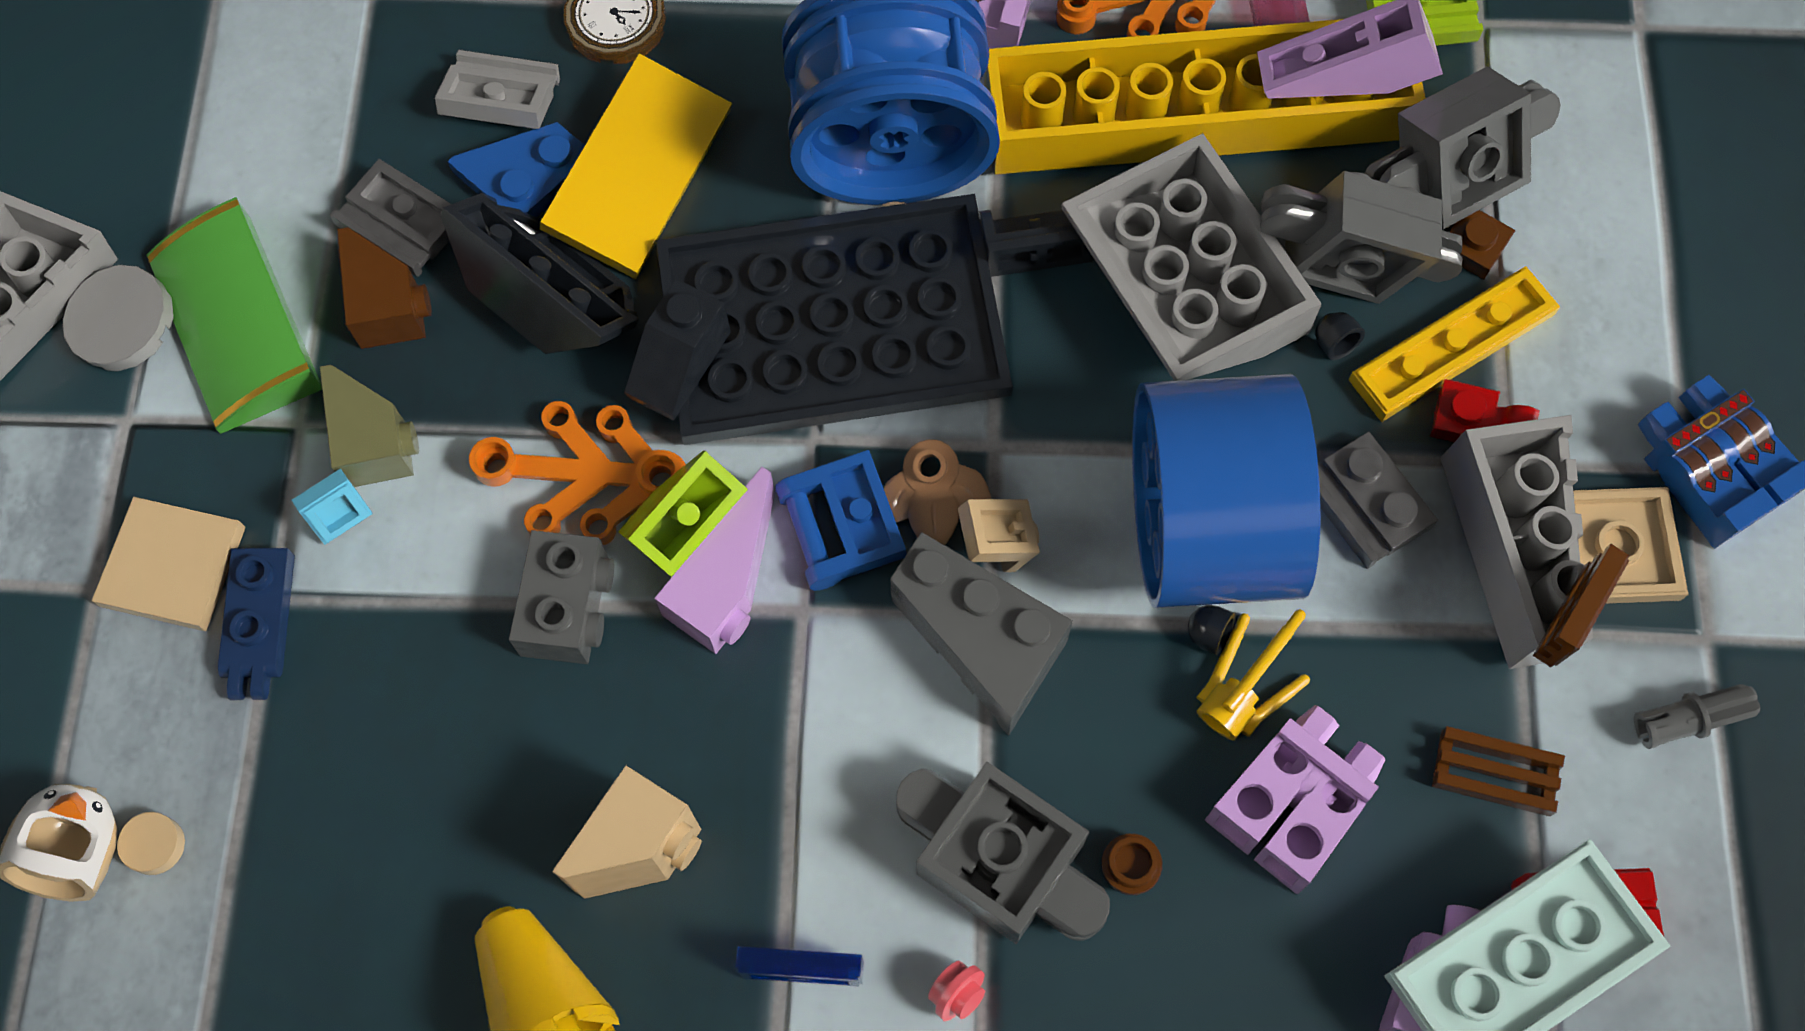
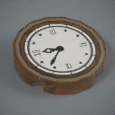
[564,0,666,64]

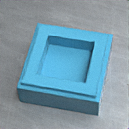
[292,468,373,545]

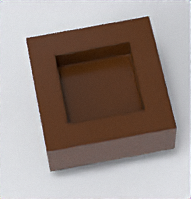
[1450,210,1516,280]

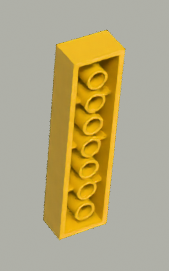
[984,19,1426,174]

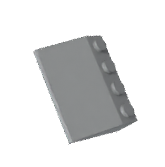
[1061,133,1322,381]

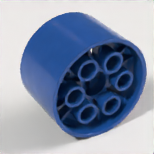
[1132,374,1320,608]

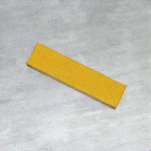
[1349,266,1560,422]

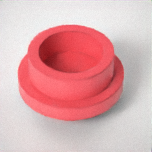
[928,961,985,1021]

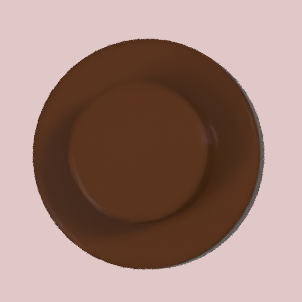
[1101,833,1162,895]

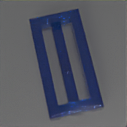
[735,946,864,987]

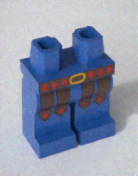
[1637,375,1805,549]

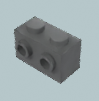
[509,530,614,665]

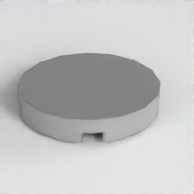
[63,265,174,371]

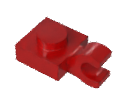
[1430,379,1540,442]

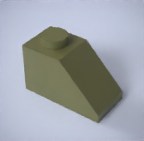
[320,365,419,487]

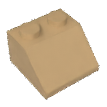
[553,766,702,899]

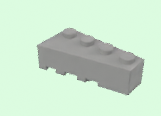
[0,191,118,381]
[1440,415,1593,669]

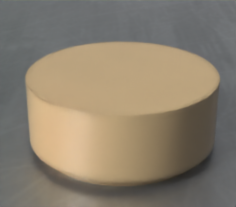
[117,812,185,875]

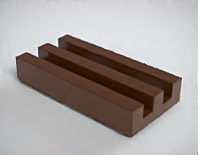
[1533,544,1630,668]
[1432,726,1565,817]

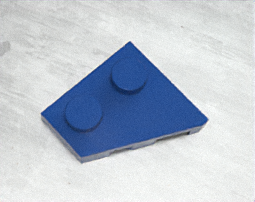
[448,122,585,217]

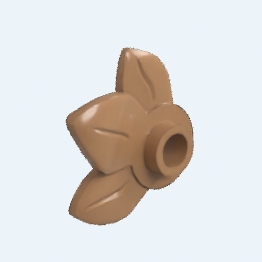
[883,439,992,545]

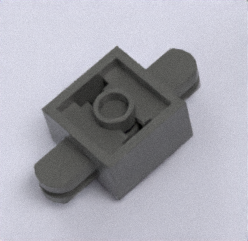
[1365,66,1561,229]
[1260,171,1462,304]
[896,761,1110,945]

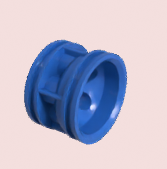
[782,0,1000,205]

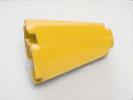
[475,906,619,1031]

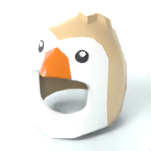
[0,784,117,902]

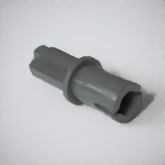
[1634,684,1760,749]

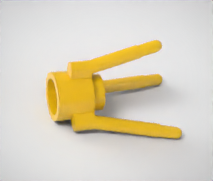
[1197,609,1310,740]

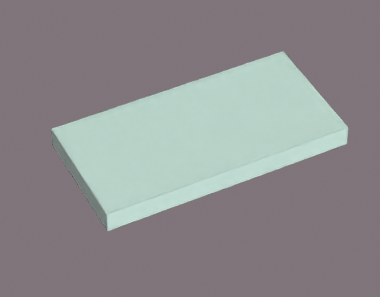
[1384,839,1671,1031]

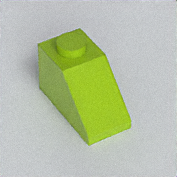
[618,450,748,577]

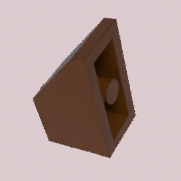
[337,227,432,349]

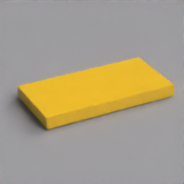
[540,54,732,279]

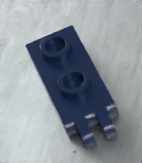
[218,548,295,701]

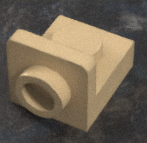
[958,499,1040,572]

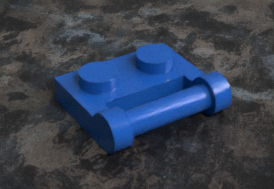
[775,450,907,591]

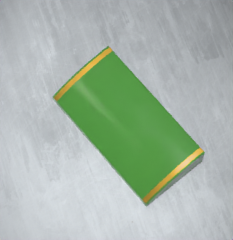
[147,197,322,434]

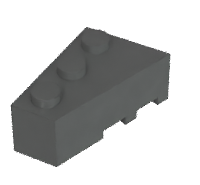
[890,532,1073,736]

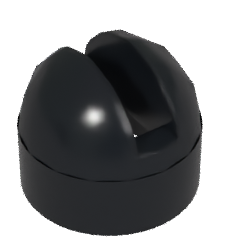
[1315,312,1365,360]
[1188,605,1236,655]

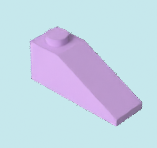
[1257,0,1443,99]
[655,467,775,654]

